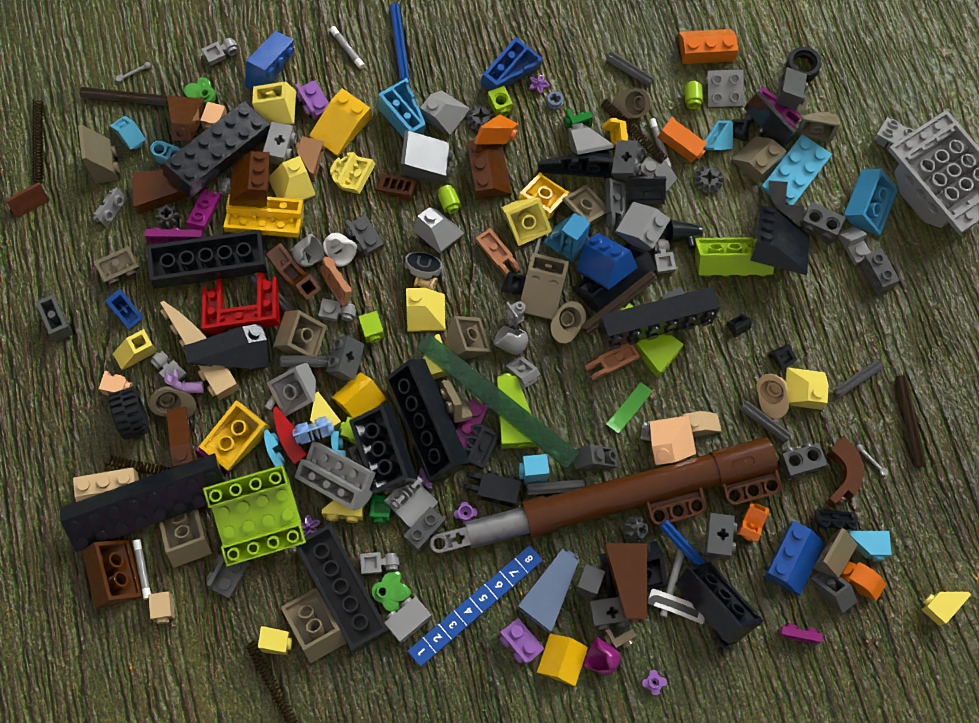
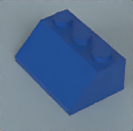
[576,233,638,290]
[764,520,825,596]

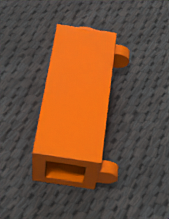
[657,117,707,163]

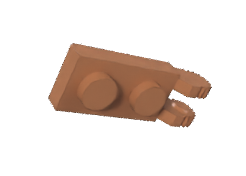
[475,228,520,277]
[320,257,352,306]
[585,343,641,381]

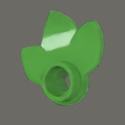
[183,77,216,104]
[371,571,411,612]

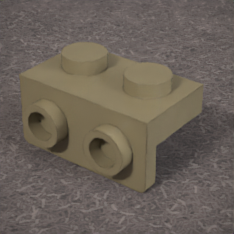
[94,246,139,284]
[439,379,472,423]

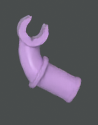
[164,369,204,394]

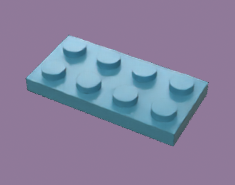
[761,134,832,205]

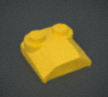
[519,172,570,219]

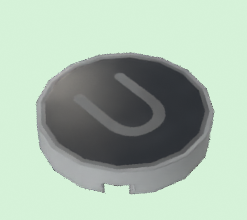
[404,252,442,279]

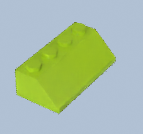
[694,237,774,277]

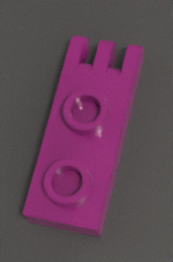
[186,189,222,231]

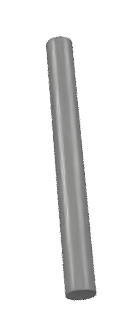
[659,540,688,618]

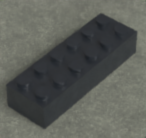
[163,102,270,198]
[147,230,267,289]
[598,286,720,350]
[384,359,470,483]
[296,524,389,653]

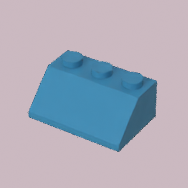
[844,169,898,236]

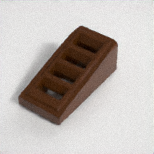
[376,174,417,201]

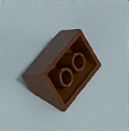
[467,140,512,200]
[229,151,270,207]
[82,539,143,609]

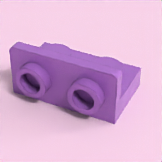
[295,80,329,121]
[499,618,544,666]

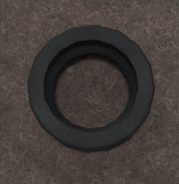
[786,47,822,82]

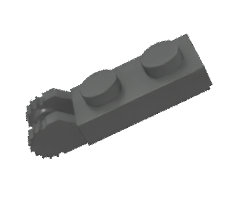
[606,178,626,228]

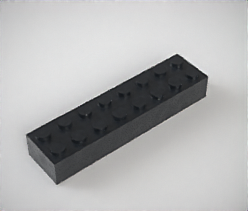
[60,453,226,552]

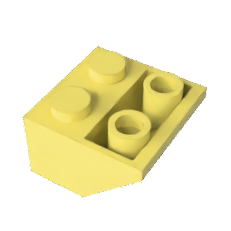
[252,81,296,125]

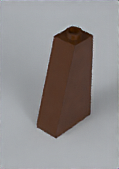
[167,96,205,142]
[133,170,203,214]
[603,543,647,623]

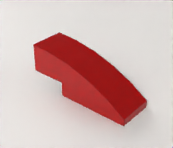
[273,406,307,469]

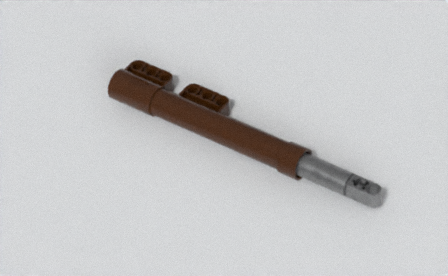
[430,437,781,553]

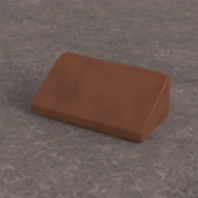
[6,182,49,218]

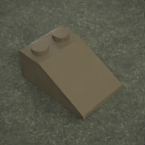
[78,125,120,184]
[159,509,212,568]
[281,587,346,664]

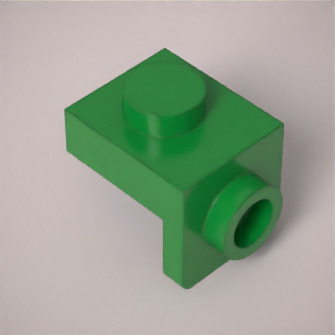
[369,496,391,524]

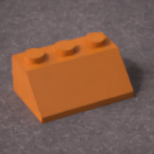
[678,29,738,64]

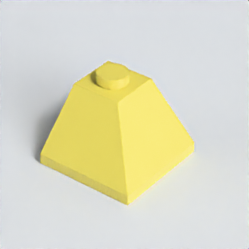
[269,156,316,201]
[501,197,552,246]
[406,288,446,332]
[785,368,828,410]

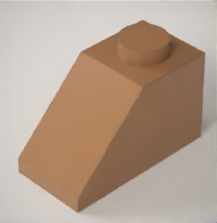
[295,136,325,181]

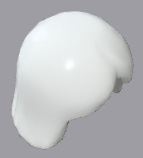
[323,233,357,267]

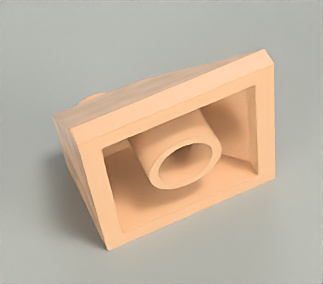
[650,415,696,465]

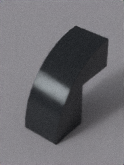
[769,180,804,221]

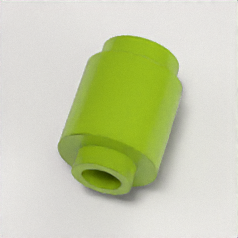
[684,81,703,109]
[438,185,461,214]

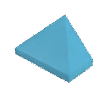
[703,120,733,150]

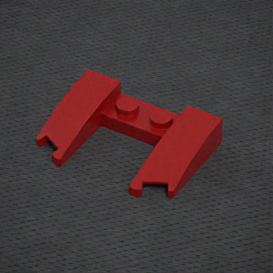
[201,272,280,336]

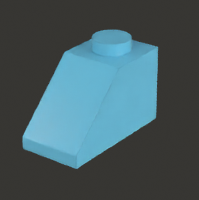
[110,116,146,150]
[848,531,891,562]

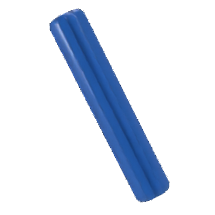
[660,520,705,566]

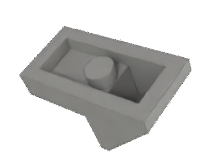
[641,156,677,192]
[837,226,871,265]
[506,356,541,389]

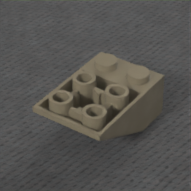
[521,253,569,320]

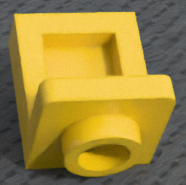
[601,118,628,148]

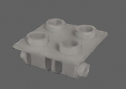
[706,70,744,107]
[874,117,914,149]
[384,476,438,528]

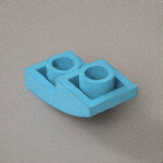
[264,429,286,469]
[331,431,350,459]

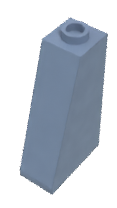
[518,549,579,634]

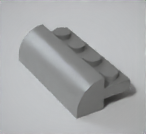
[294,441,375,510]

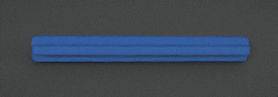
[390,3,409,81]

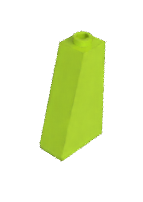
[620,303,684,378]
[497,373,541,449]

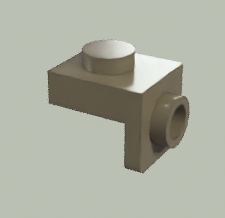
[603,628,637,649]

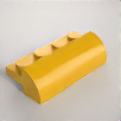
[223,194,304,238]

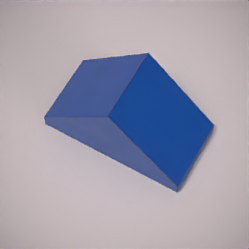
[105,289,144,330]

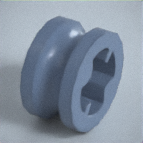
[547,91,563,110]

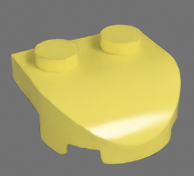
[330,152,376,194]

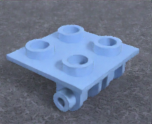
[293,416,335,445]

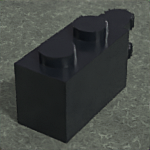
[463,471,521,508]

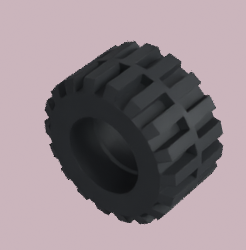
[108,386,149,440]

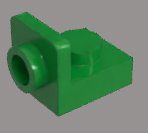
[563,109,593,128]

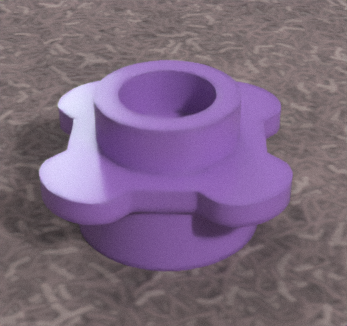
[454,502,477,525]
[642,670,667,695]

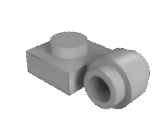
[202,38,238,66]
[653,239,676,274]
[318,298,357,322]
[150,351,187,387]
[360,552,400,575]

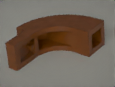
[264,243,321,300]
[825,436,864,508]

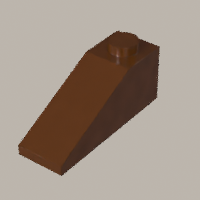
[166,407,195,467]

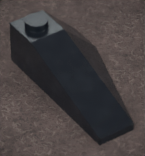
[538,149,614,178]
[183,324,268,371]

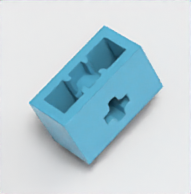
[519,454,549,485]

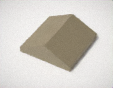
[562,185,607,225]

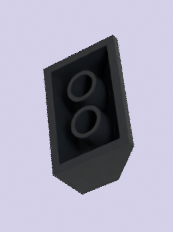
[744,90,798,148]
[599,541,667,598]

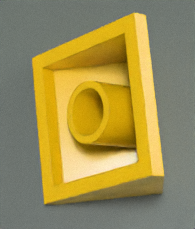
[332,372,386,418]
[537,634,588,687]

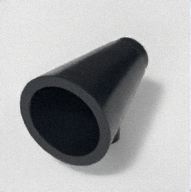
[664,219,703,249]

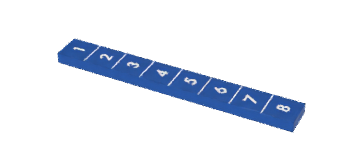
[408,545,543,667]

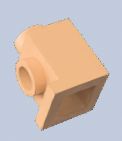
[99,371,132,396]

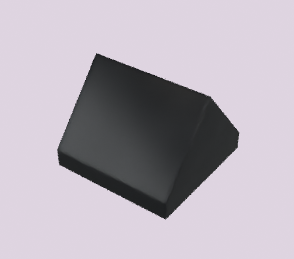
[726,314,752,337]

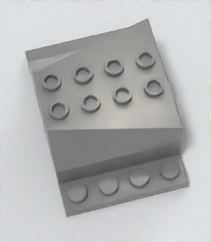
[888,110,979,235]

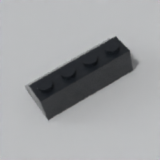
[572,244,657,313]
[349,404,418,494]
[675,562,764,644]

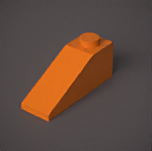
[474,114,518,144]

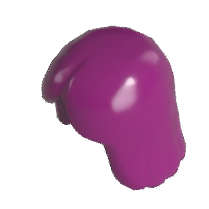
[584,637,620,675]

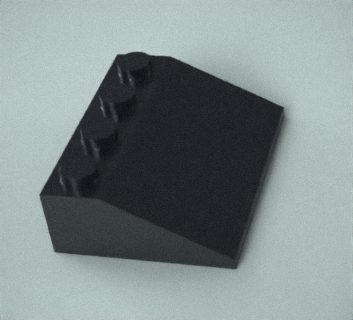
[750,206,810,275]

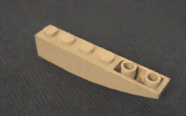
[160,301,239,401]

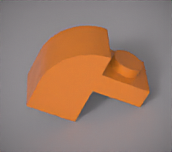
[737,501,769,542]
[840,561,886,601]

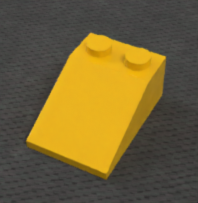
[309,88,372,157]
[199,400,272,471]

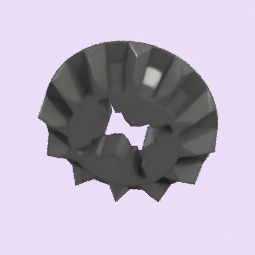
[467,104,496,131]
[694,165,724,193]

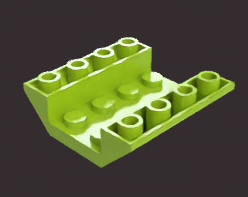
[203,465,306,566]

